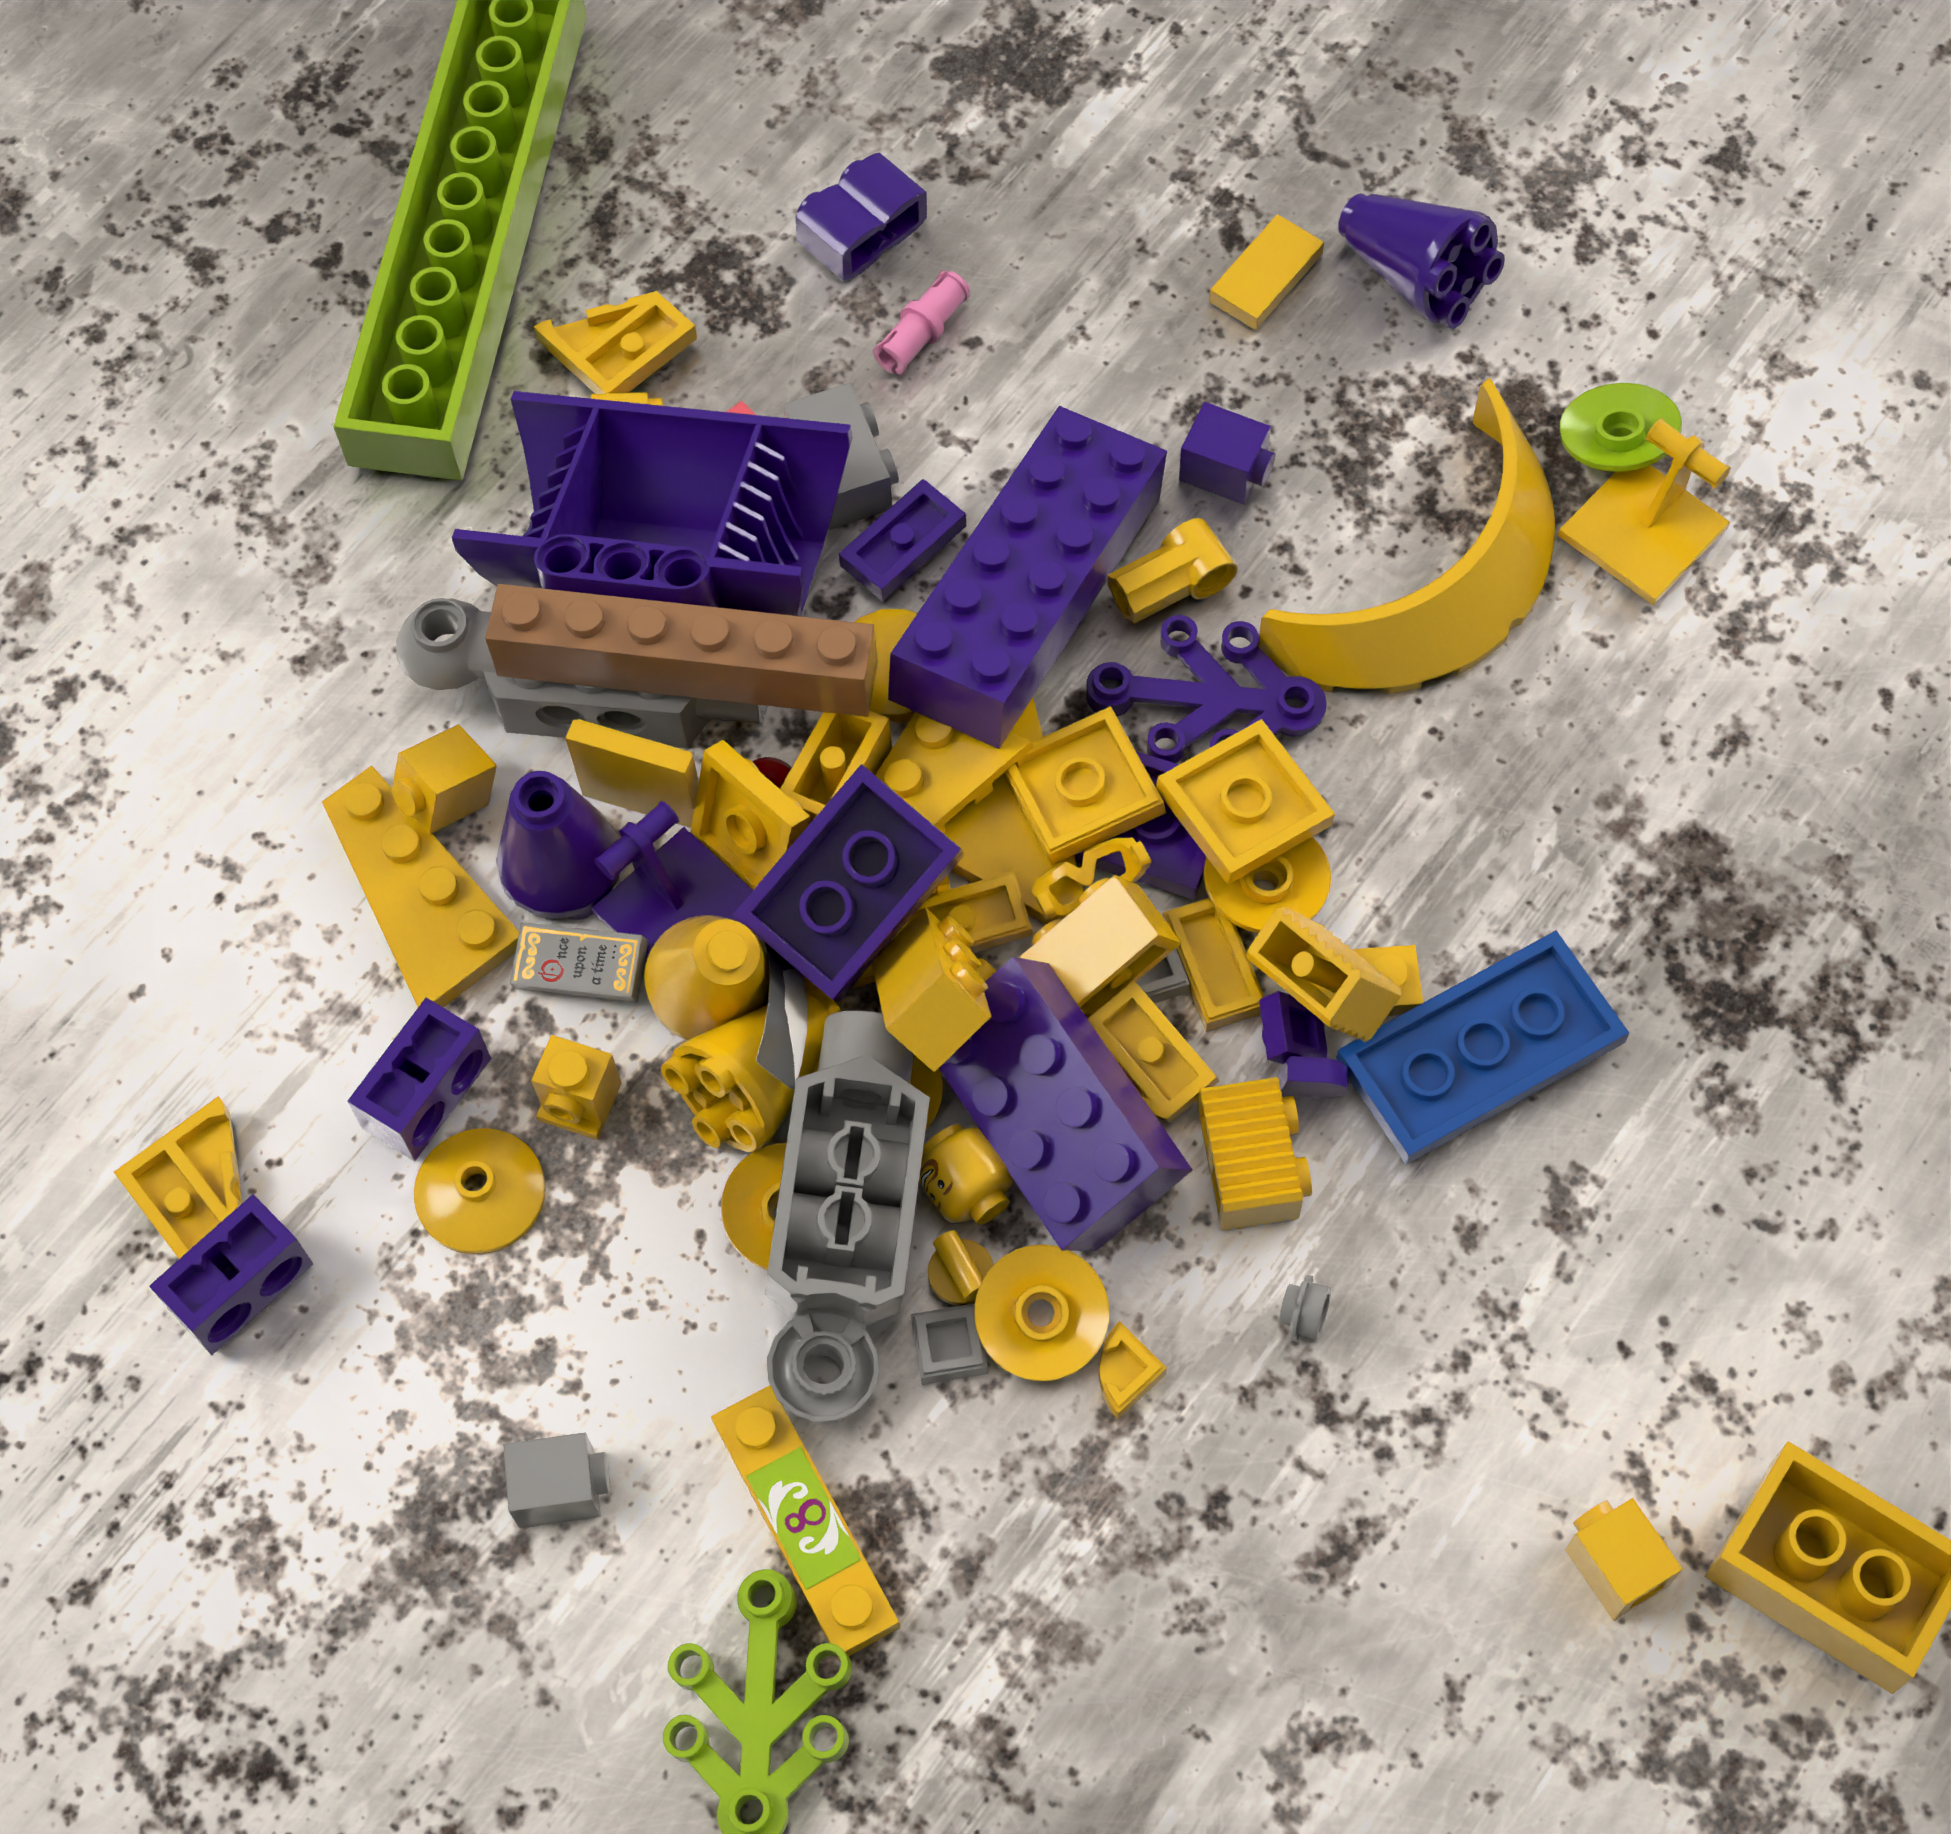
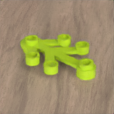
[663,1569,852,1834]

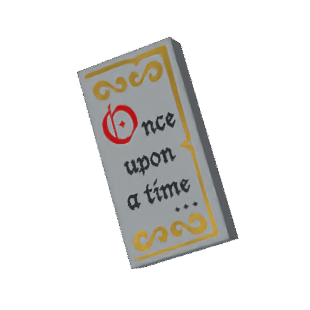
[510,922,648,1002]

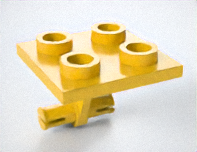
[1558,418,1731,606]

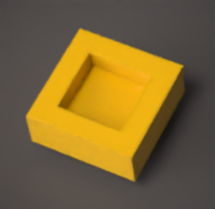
[1351,945,1423,1016]

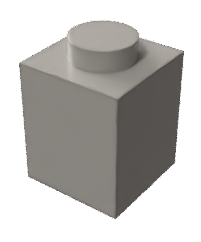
[503,1432,610,1528]

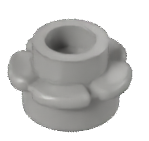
[1279,1275,1331,1341]

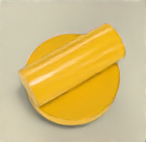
[928,1230,994,1306]

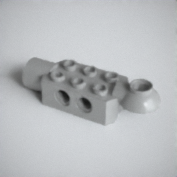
[396,598,768,748]
[765,1011,930,1422]

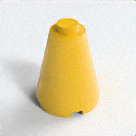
[644,915,770,1040]

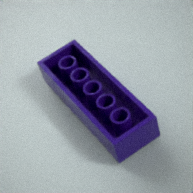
[888,406,1167,749]

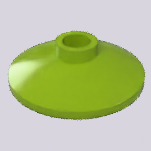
[1560,383,1682,472]

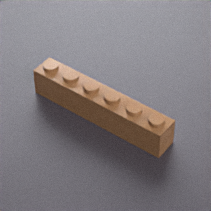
[485,584,878,717]

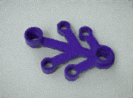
[1086,615,1327,763]

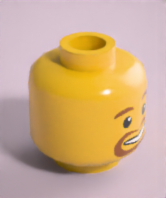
[919,1124,1014,1225]

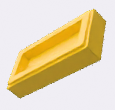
[1209,214,1324,331]
[1162,898,1265,1032]

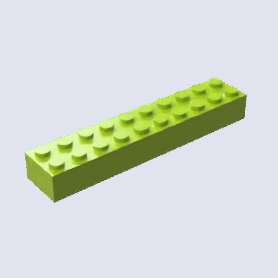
[333,0,587,481]

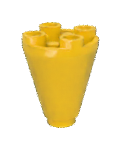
[661,987,841,1152]

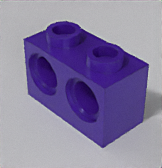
[347,997,491,1162]
[149,1194,313,1356]

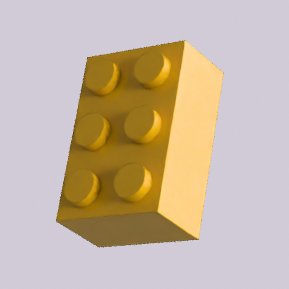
[1704,1441,1951,1694]

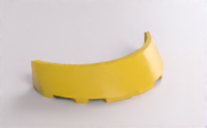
[1258,378,1555,693]

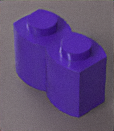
[795,152,927,281]

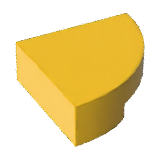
[1099,1321,1167,1419]

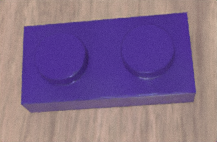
[839,479,967,602]

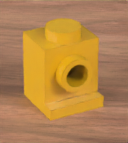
[531,1034,622,1140]

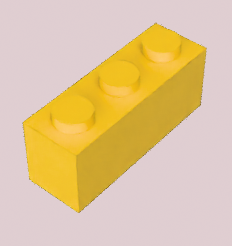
[872,907,991,1072]

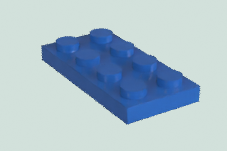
[1336,930,1629,1165]

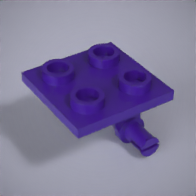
[591,801,753,963]

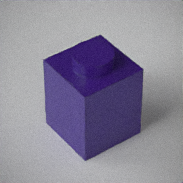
[1179,402,1276,505]

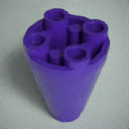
[1338,193,1505,329]
[496,771,620,920]

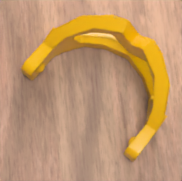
[1031,837,1151,921]

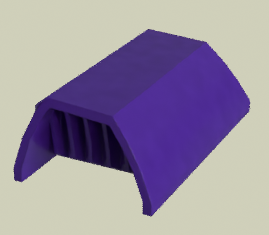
[451,391,853,616]

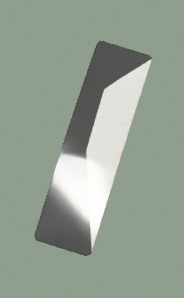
[756,942,808,1089]

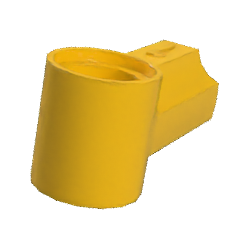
[1108,518,1238,624]

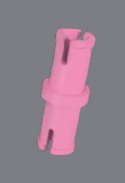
[873,270,970,375]

